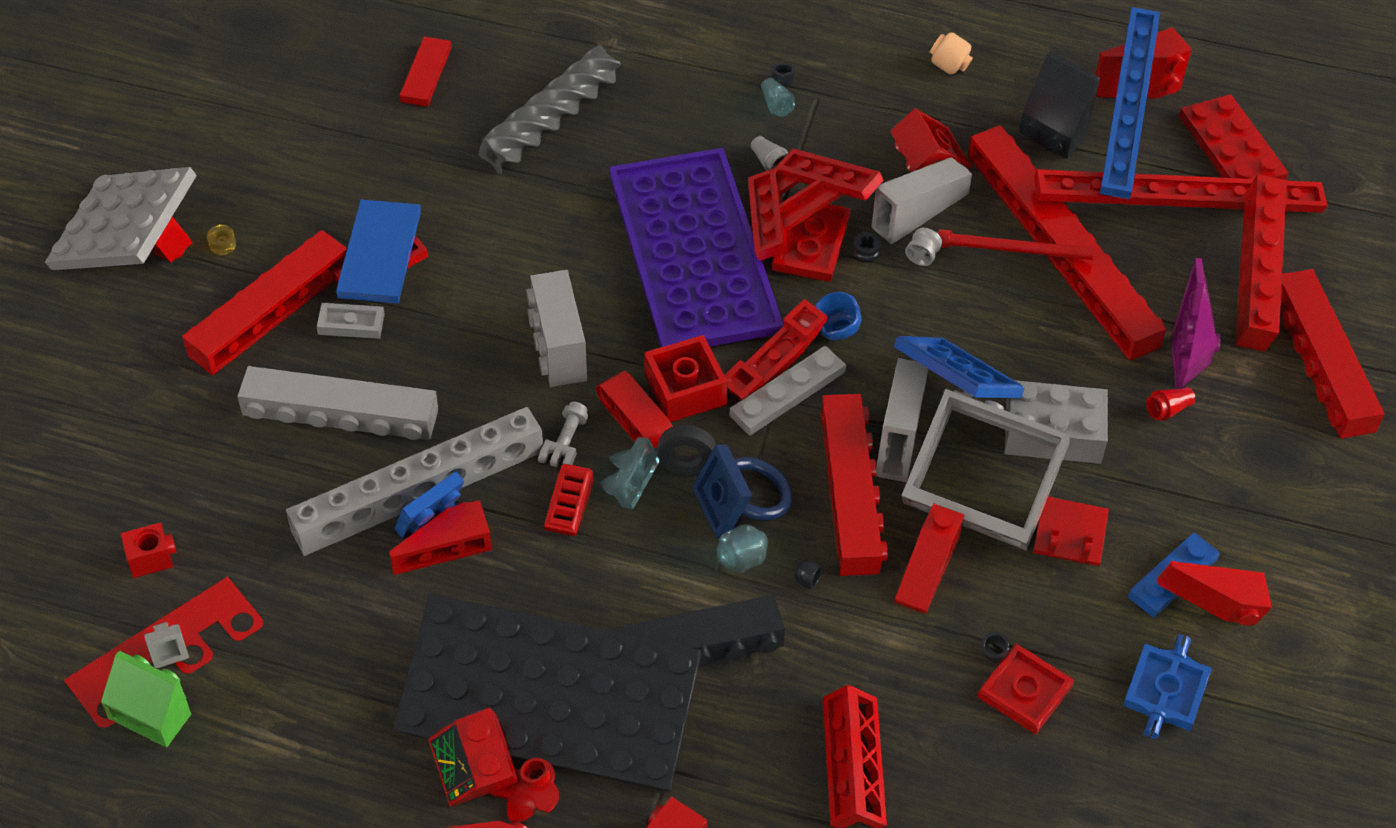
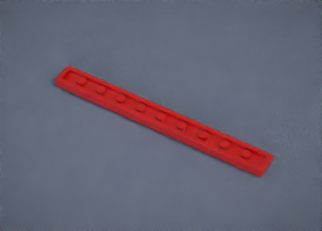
[1034,169,1328,213]

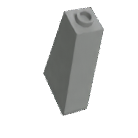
[871,157,972,245]
[876,358,928,482]

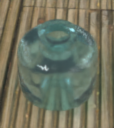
[716,524,768,573]

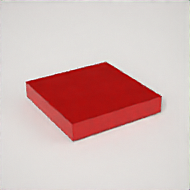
[977,643,1075,735]

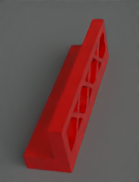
[823,684,887,828]

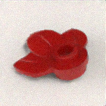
[490,758,559,822]

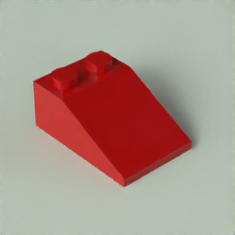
[1095,27,1192,98]

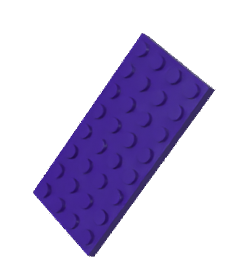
[609,148,784,348]

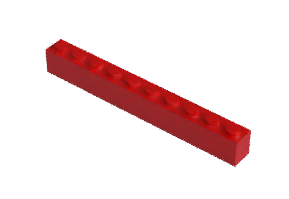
[968,125,1166,361]

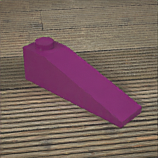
[1170,258,1221,388]

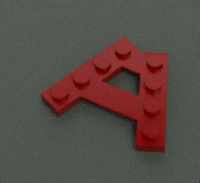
[748,148,884,261]

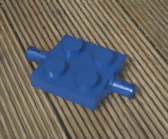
[1123,635,1212,739]

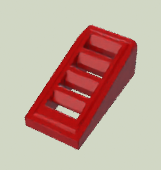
[544,464,594,537]

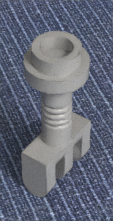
[538,402,588,467]

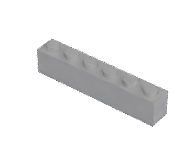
[237,366,438,440]

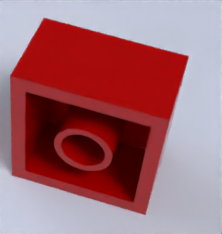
[644,335,727,422]

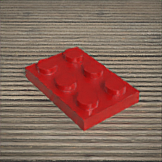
[772,204,851,282]

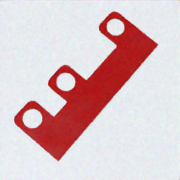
[64,576,263,728]

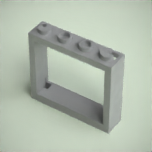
[901,389,1070,551]

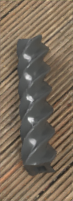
[478,45,621,174]

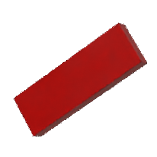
[400,37,452,107]

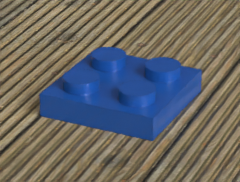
[394,471,465,539]

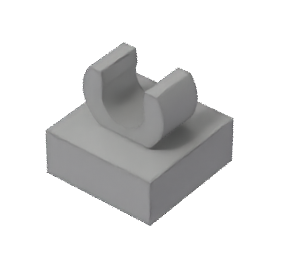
[144,622,189,668]

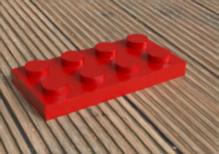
[1179,94,1289,180]

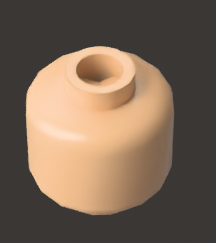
[929,32,973,75]

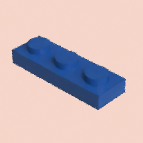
[1128,532,1220,618]

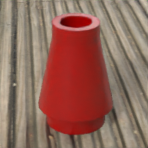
[1146,387,1195,421]

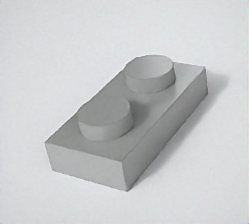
[317,303,385,339]

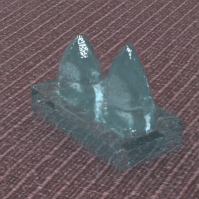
[601,437,659,509]

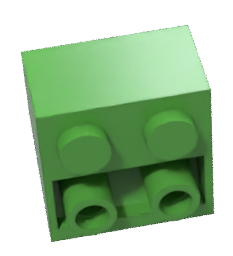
[101,651,191,748]

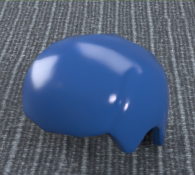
[815,292,862,341]

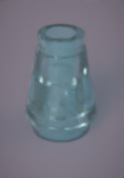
[761,78,795,117]

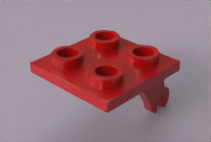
[1033,496,1109,566]

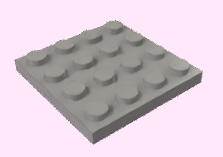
[45,167,197,270]

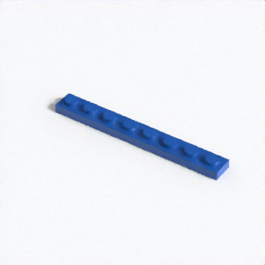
[1099,7,1160,199]

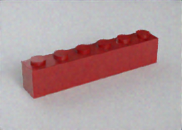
[1235,174,1287,352]
[182,230,347,376]
[1280,269,1385,439]
[821,394,888,576]

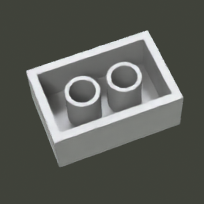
[526,270,587,387]
[1004,380,1108,464]

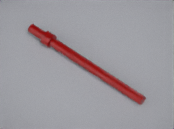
[936,229,1096,260]

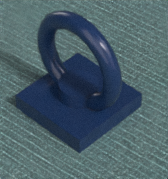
[692,444,792,538]

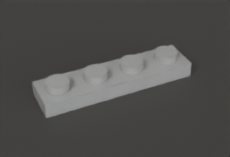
[729,346,846,436]

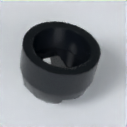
[772,63,795,88]
[795,560,822,590]
[981,632,1010,662]

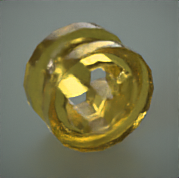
[207,225,236,255]

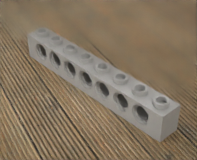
[286,407,543,556]

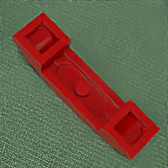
[724,299,828,401]

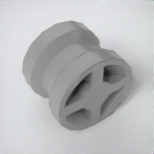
[905,228,942,266]

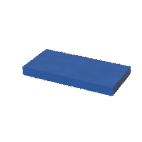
[336,199,421,304]
[894,336,1024,398]

